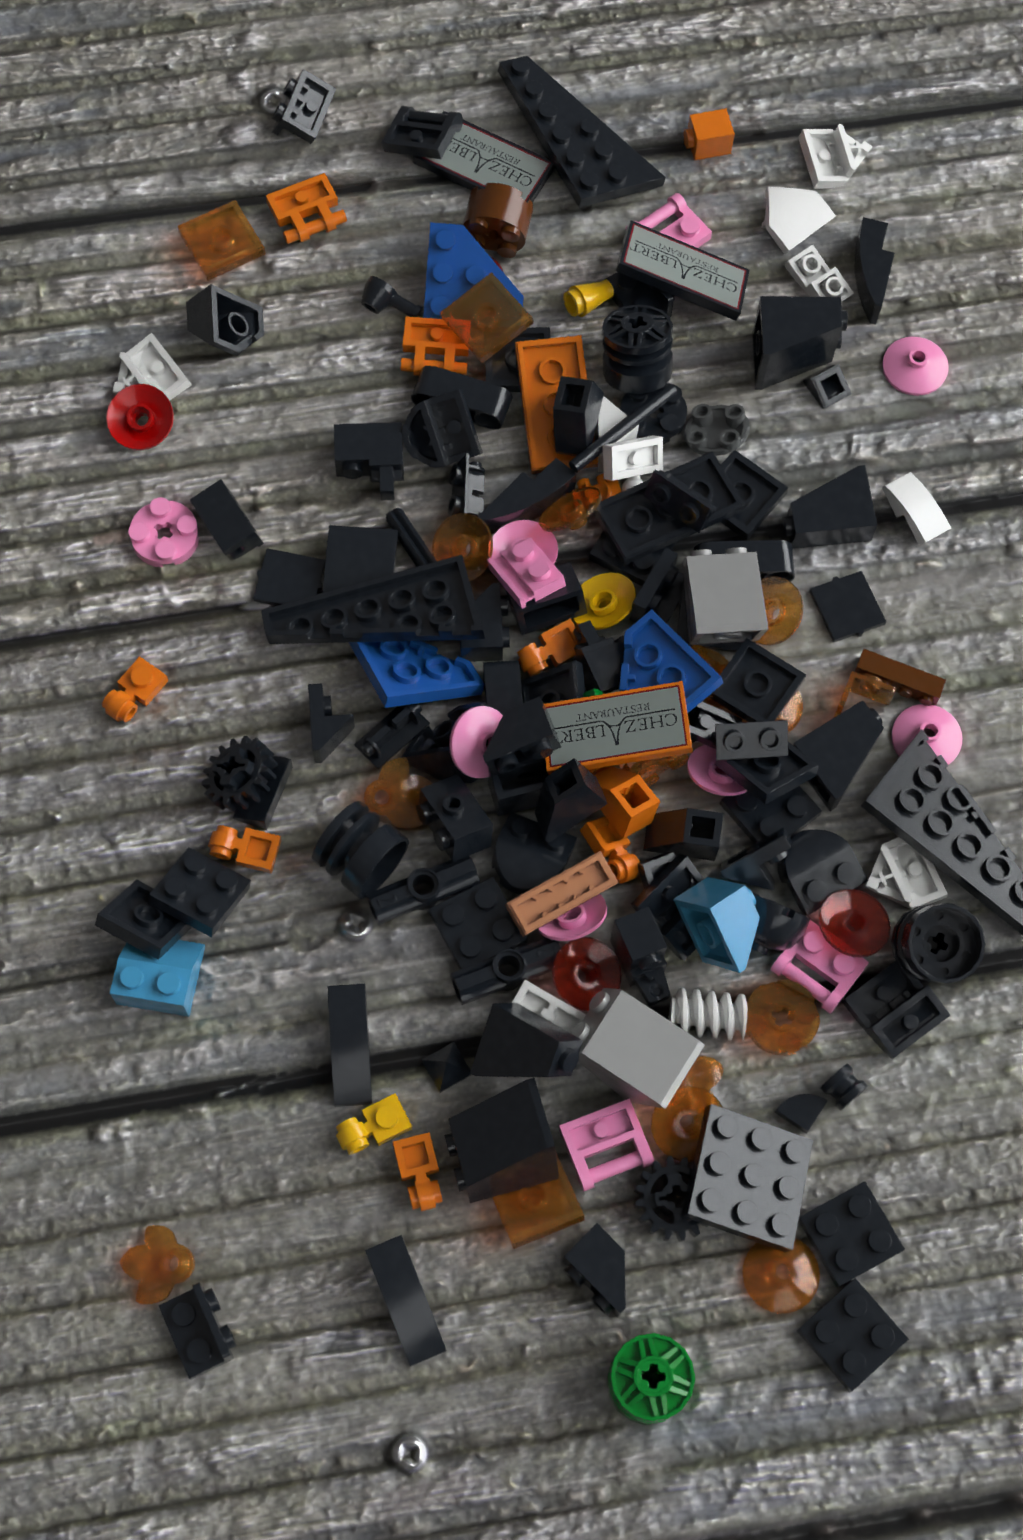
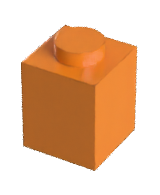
[683,108,735,161]

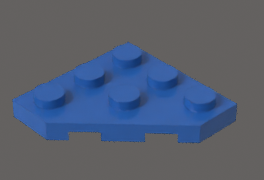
[423,222,524,329]
[619,609,723,713]
[348,641,485,708]

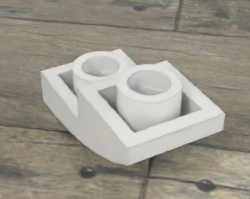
[784,245,854,302]
[882,472,951,545]

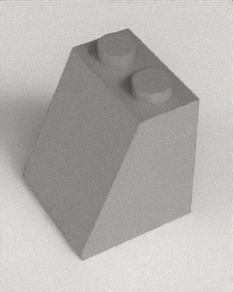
[683,547,768,645]
[571,988,705,1109]

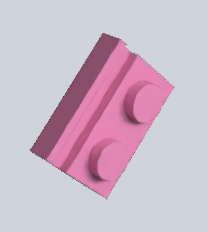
[487,537,566,609]

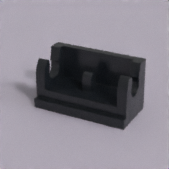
[190,479,264,559]

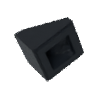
[803,364,852,409]

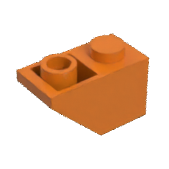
[594,766,660,839]

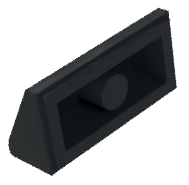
[233,756,293,831]

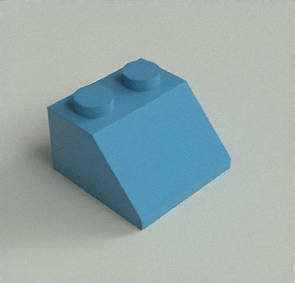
[673,877,760,973]
[110,940,205,1017]

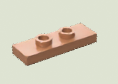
[505,851,619,937]

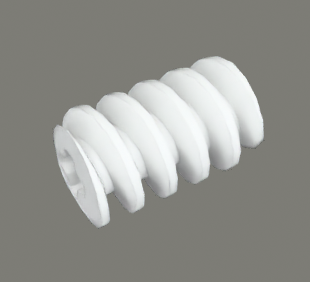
[668,987,748,1041]

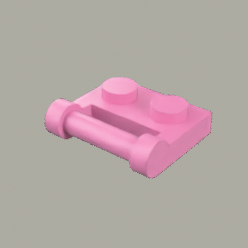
[626,193,712,248]
[770,920,869,1014]
[559,1098,654,1192]

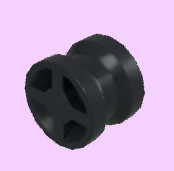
[820,1063,868,1111]

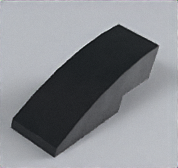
[854,217,895,325]
[477,458,577,537]
[327,983,373,1107]
[365,1235,447,1367]

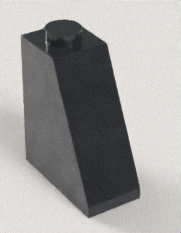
[782,465,877,549]
[793,700,884,811]
[470,1003,583,1078]

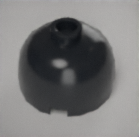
[751,892,811,955]

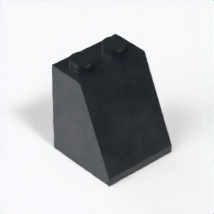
[752,296,848,390]
[444,1078,559,1203]

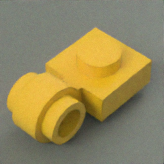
[336,1093,412,1155]

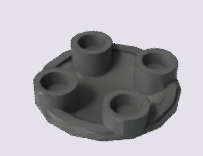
[684,404,750,456]

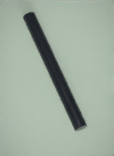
[569,383,677,473]

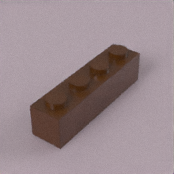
[853,649,946,706]

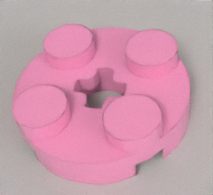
[128,497,199,567]

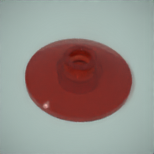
[819,889,891,958]
[552,937,622,1011]

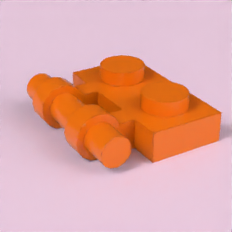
[266,173,347,244]
[400,316,471,376]

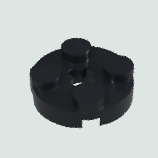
[620,383,687,444]

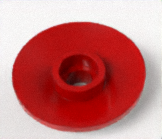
[106,384,174,450]

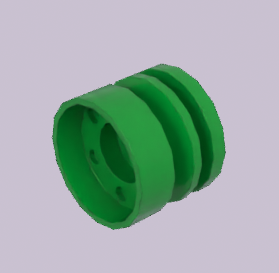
[606,1333,695,1425]

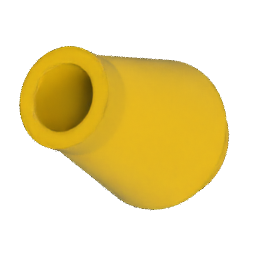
[563,279,614,317]

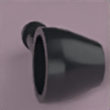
[361,276,423,317]

